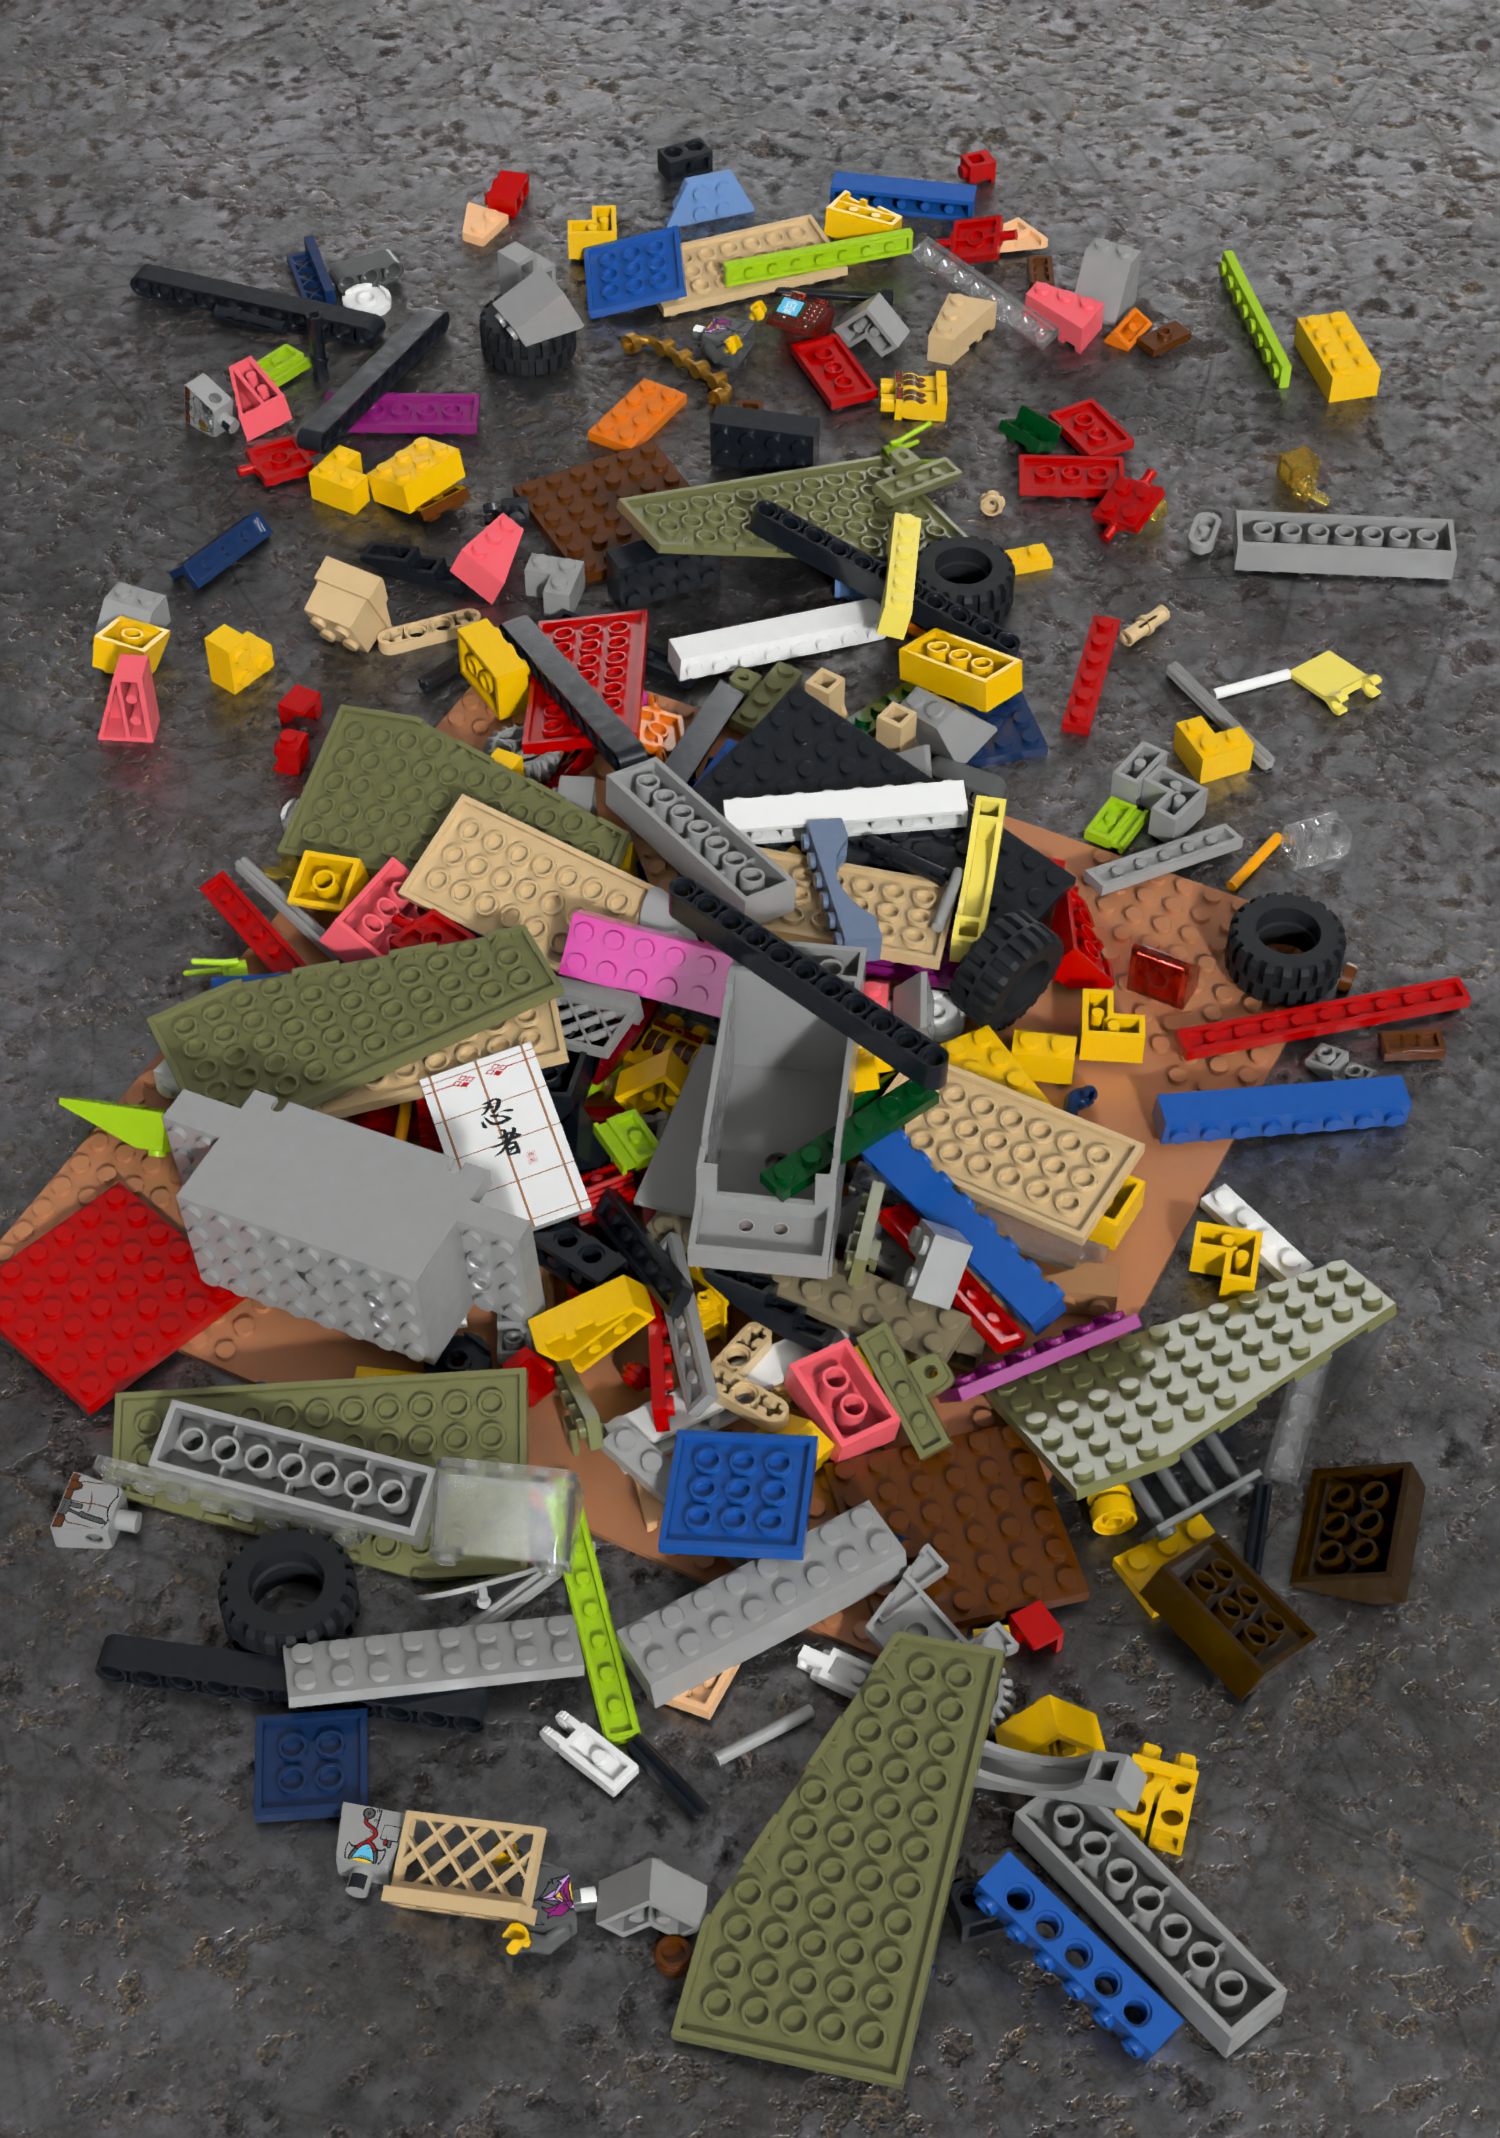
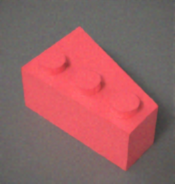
[1024,281,1104,354]

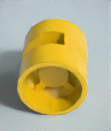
[1086,1483,1138,1535]

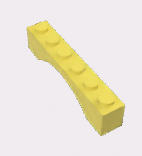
[876,512,922,640]
[949,795,1007,963]

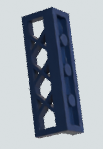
[286,235,336,305]
[169,510,273,590]

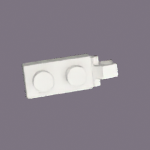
[797,1644,873,1699]

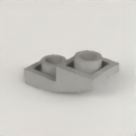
[1305,1042,1377,1081]
[497,1313,532,1364]

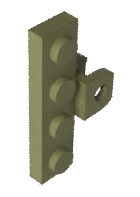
[871,447,963,507]
[728,661,803,735]
[843,1181,886,1288]
[856,1321,955,1461]
[554,1359,606,1456]

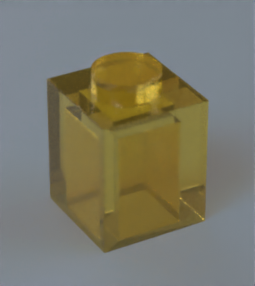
[1276,445,1320,489]

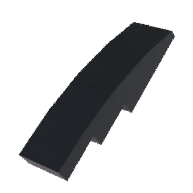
[360,541,468,594]
[703,1268,836,1352]

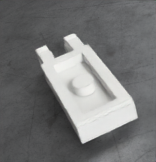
[539,1710,639,1798]

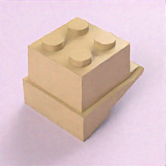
[304,556,392,653]

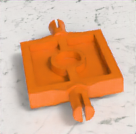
[639,695,685,763]

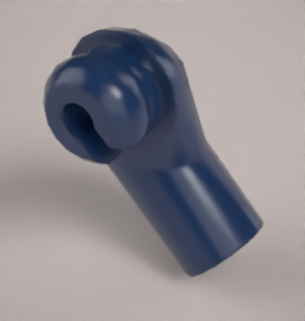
[1063,1085,1098,1116]

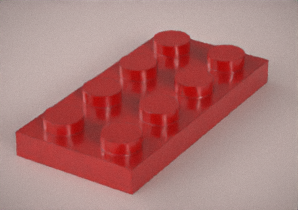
[791,333,878,410]
[1018,454,1125,498]

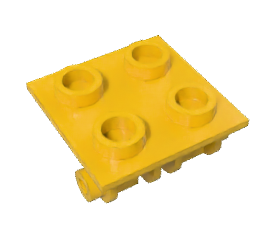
[687,1263,729,1343]

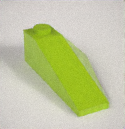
[59,1098,172,1157]

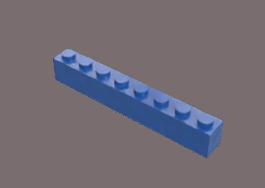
[1152,1075,1412,1144]
[860,1128,1067,1337]

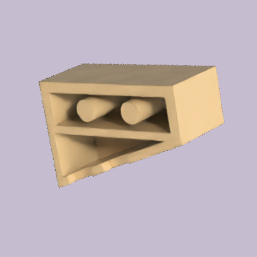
[927,293,997,365]

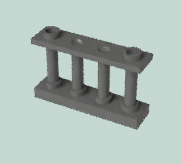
[1126,1431,1262,1544]

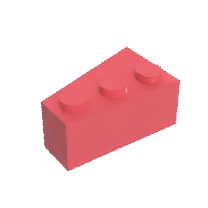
[229,356,292,442]
[450,513,524,605]
[97,654,160,743]

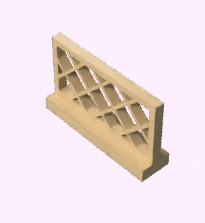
[381,1810,547,1926]

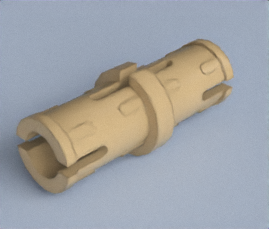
[1119,604,1170,647]

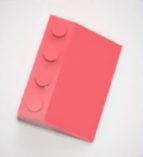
[319,857,429,962]

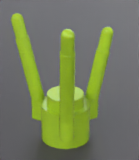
[881,421,938,466]
[183,958,248,977]

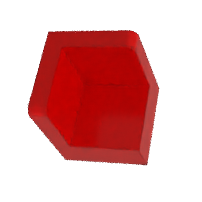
[278,684,323,726]
[501,1345,556,1407]
[1009,1600,1064,1653]

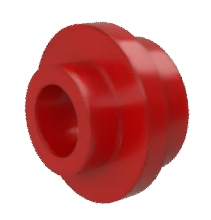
[620,1361,651,1392]

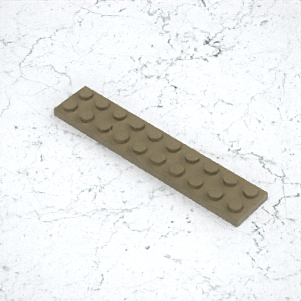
[646,1210,972,1372]

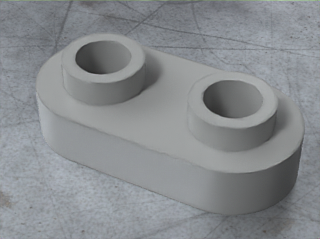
[1187,512,1221,555]

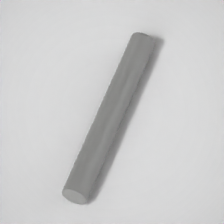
[931,867,964,933]
[712,1704,815,1766]

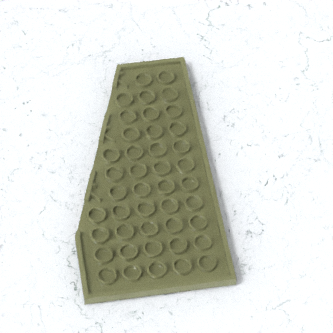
[616,455,968,561]
[277,704,632,875]
[146,925,565,1112]
[985,1259,1397,1500]
[111,1367,529,1582]
[671,1631,1006,2090]

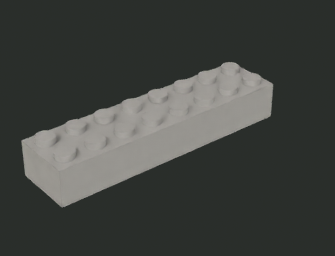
[1232,510,1457,580]
[606,757,796,925]
[148,1399,444,1547]
[616,1500,907,1709]
[1012,1797,1288,2059]

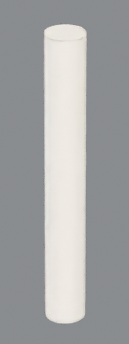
[1211,668,1291,700]

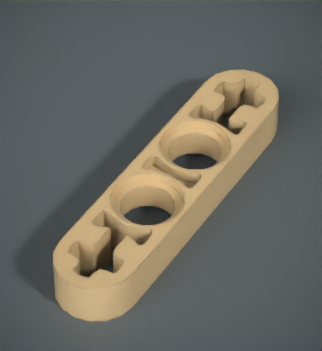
[377,608,481,655]

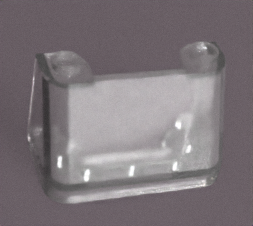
[429,1457,585,1577]

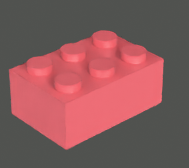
[783,1338,901,1464]

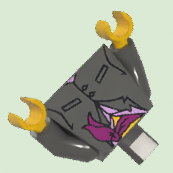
[692,300,767,369]
[492,1836,597,1955]

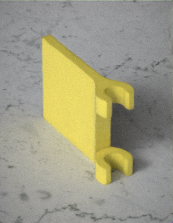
[1290,650,1382,716]

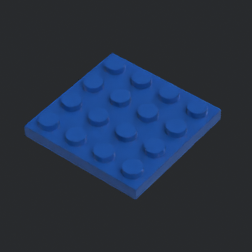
[583,225,687,319]
[658,1430,819,1560]

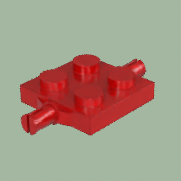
[935,215,1018,266]
[236,435,319,487]
[1091,468,1165,543]
[389,908,477,950]

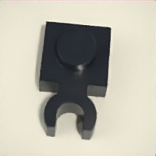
[483,496,530,525]

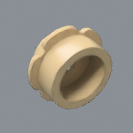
[979,490,1005,516]

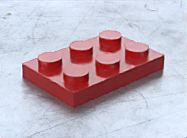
[1048,398,1134,457]

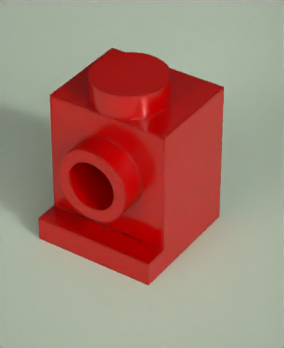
[958,149,996,184]
[273,728,311,777]

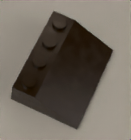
[1290,1462,1426,1604]
[1139,1532,1318,1701]

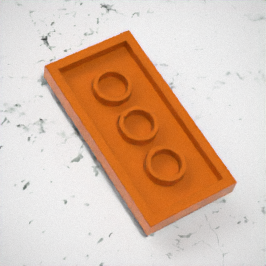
[588,378,687,452]

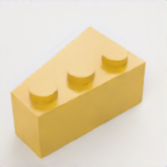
[824,190,903,241]
[527,1274,656,1374]

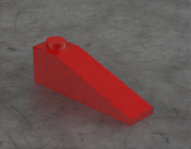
[1050,888,1115,989]

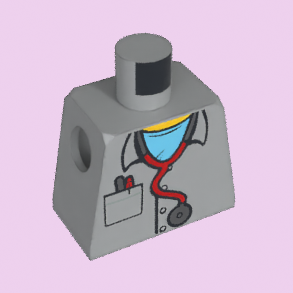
[336,1802,416,1898]

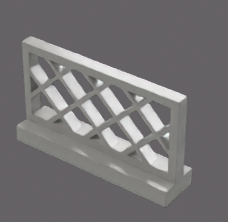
[556,976,644,1059]

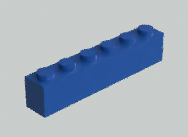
[830,171,977,221]

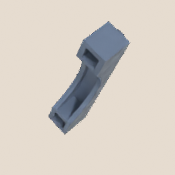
[801,818,882,962]

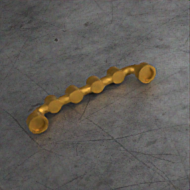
[621,332,733,410]

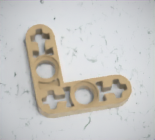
[711,1321,789,1432]

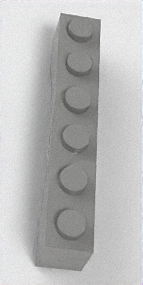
[975,1740,1148,1812]

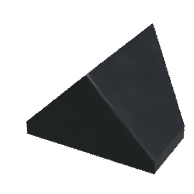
[562,1102,611,1175]

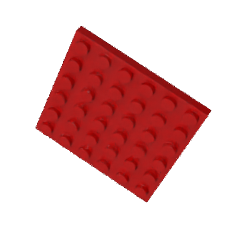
[0,1182,247,1415]

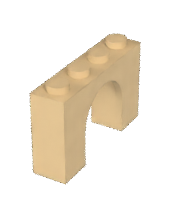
[805,667,917,753]

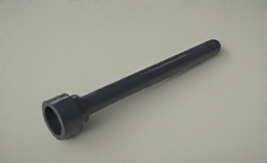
[775,287,893,307]

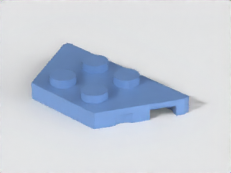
[664,169,754,228]

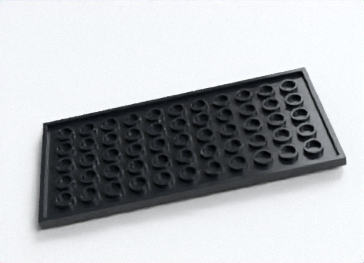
[692,685,1076,995]

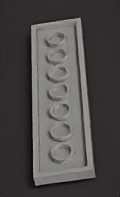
[282,1614,585,1708]

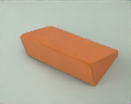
[1104,307,1152,351]

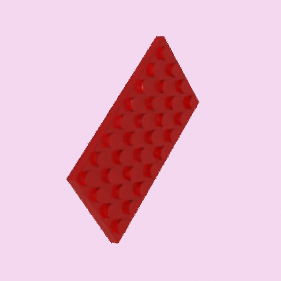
[522,609,649,755]

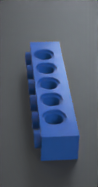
[972,1851,1184,2063]

